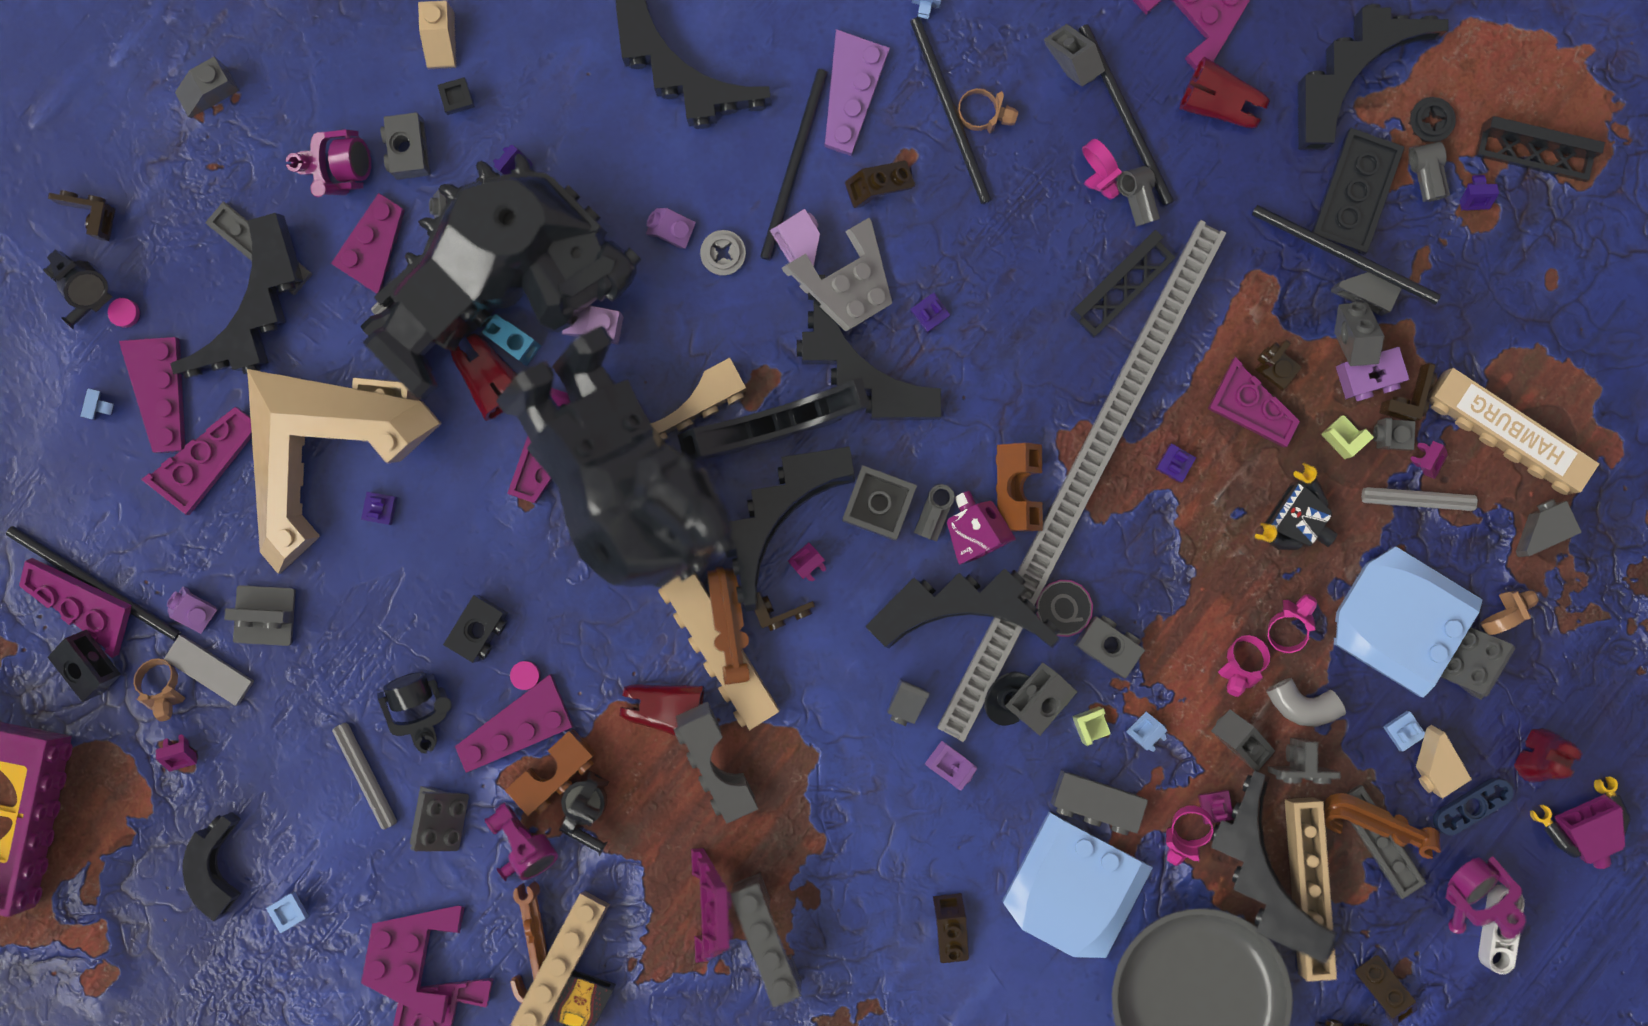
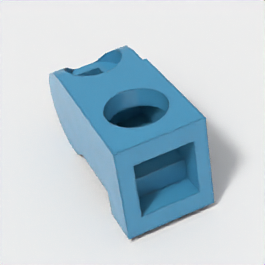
[482,314,541,366]

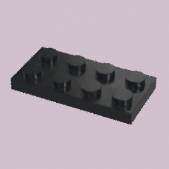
[1312,128,1404,255]

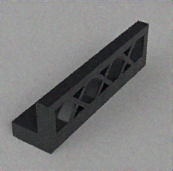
[1475,116,1605,182]
[1070,229,1176,338]

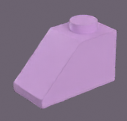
[770,209,820,266]
[562,306,623,344]

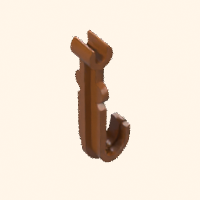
[707,566,750,685]
[1324,793,1441,859]
[510,881,548,1003]

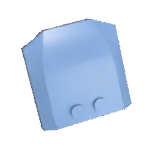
[1334,547,1482,698]
[1002,812,1153,958]

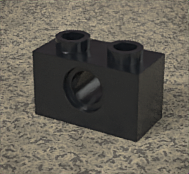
[443,595,508,663]
[48,629,121,702]

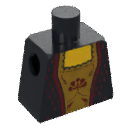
[552,970,616,1026]

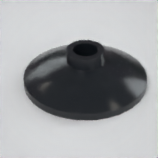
[984,671,1030,726]

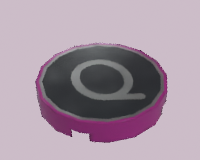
[1035,580,1093,637]

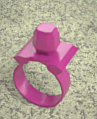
[1082,139,1122,199]
[1268,594,1317,653]
[1218,635,1270,697]
[1166,806,1213,866]

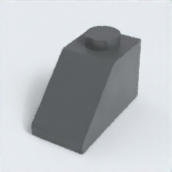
[1043,24,1105,86]
[175,56,239,118]
[1330,269,1401,316]
[1516,499,1582,557]
[887,679,929,726]
[1211,709,1275,772]

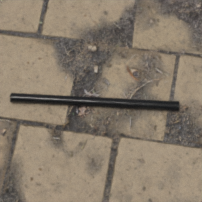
[910,17,992,204]
[1078,24,1174,206]
[760,69,828,261]
[1252,205,1441,305]
[6,526,181,641]

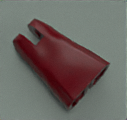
[1179,57,1270,128]
[450,333,518,421]
[619,684,705,736]
[1514,728,1582,782]

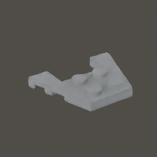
[782,218,892,331]

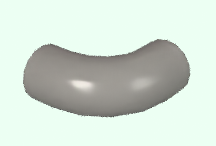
[1266,678,1346,727]

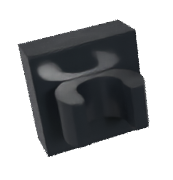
[437,77,475,115]

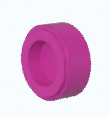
[108,298,140,328]
[510,661,540,690]

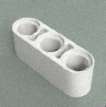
[1478,885,1524,974]

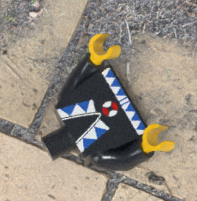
[1255,463,1338,550]

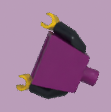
[1530,777,1631,869]

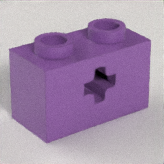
[1336,347,1409,401]

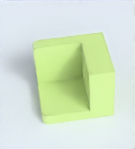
[1321,416,1374,459]
[1072,706,1111,746]

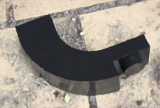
[182,812,241,922]

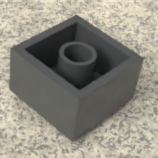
[842,465,917,541]

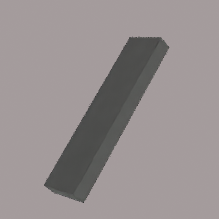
[205,201,312,295]
[1346,784,1427,899]

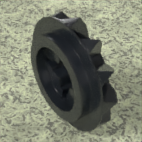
[1408,97,1456,143]

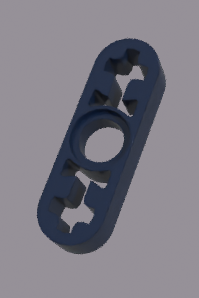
[1433,778,1513,835]

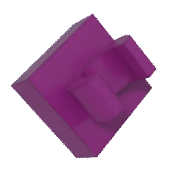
[1410,441,1448,479]
[788,542,826,582]
[156,734,197,772]
[1198,790,1234,824]

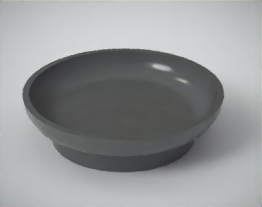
[1112,909,1293,1026]

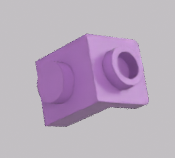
[646,208,696,249]
[167,586,217,634]
[925,741,977,791]

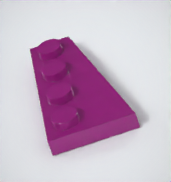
[119,337,185,453]
[507,388,571,504]
[141,407,252,515]
[19,558,132,658]
[455,674,574,773]

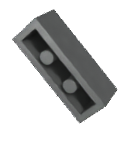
[1050,770,1148,836]

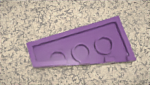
[825,29,889,156]

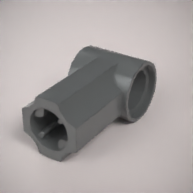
[1408,142,1450,202]
[1117,166,1160,226]
[914,484,955,542]

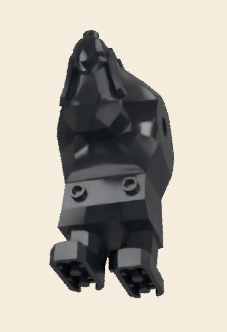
[360,154,642,400]
[496,326,733,588]

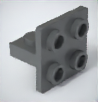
[225,585,296,646]
[1441,627,1515,700]
[1268,738,1340,784]
[410,786,469,851]

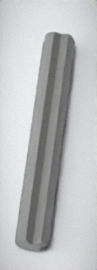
[1361,487,1478,511]
[332,723,397,830]

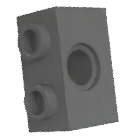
[381,112,430,180]
[1334,302,1384,366]
[1074,615,1145,678]
[1006,662,1077,736]

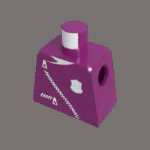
[947,491,1016,565]

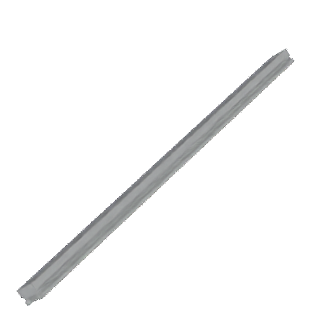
[937,220,1226,742]

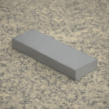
[164,635,254,706]

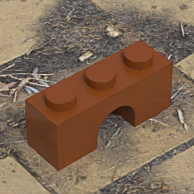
[996,443,1043,532]
[505,729,596,816]

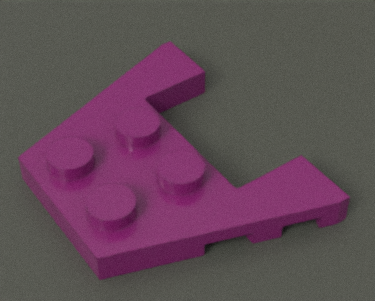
[1133,0,1250,70]
[691,848,733,963]
[361,906,465,1023]
[393,978,494,1026]

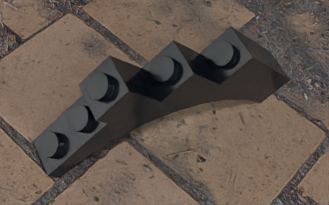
[615,0,771,129]
[1298,4,1448,150]
[170,213,304,379]
[797,275,941,420]
[677,378,870,461]
[725,446,855,612]
[865,568,1061,649]
[1210,771,1339,963]

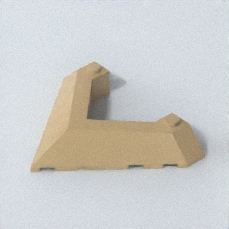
[247,369,442,574]

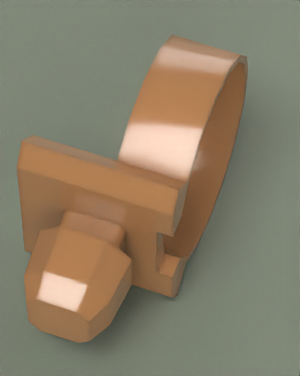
[958,89,1018,133]
[1481,591,1539,635]
[134,658,186,721]

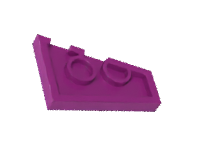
[331,193,405,294]
[1208,357,1300,448]

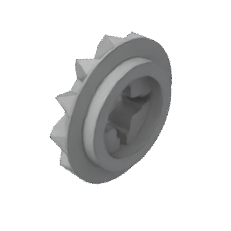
[700,230,746,276]

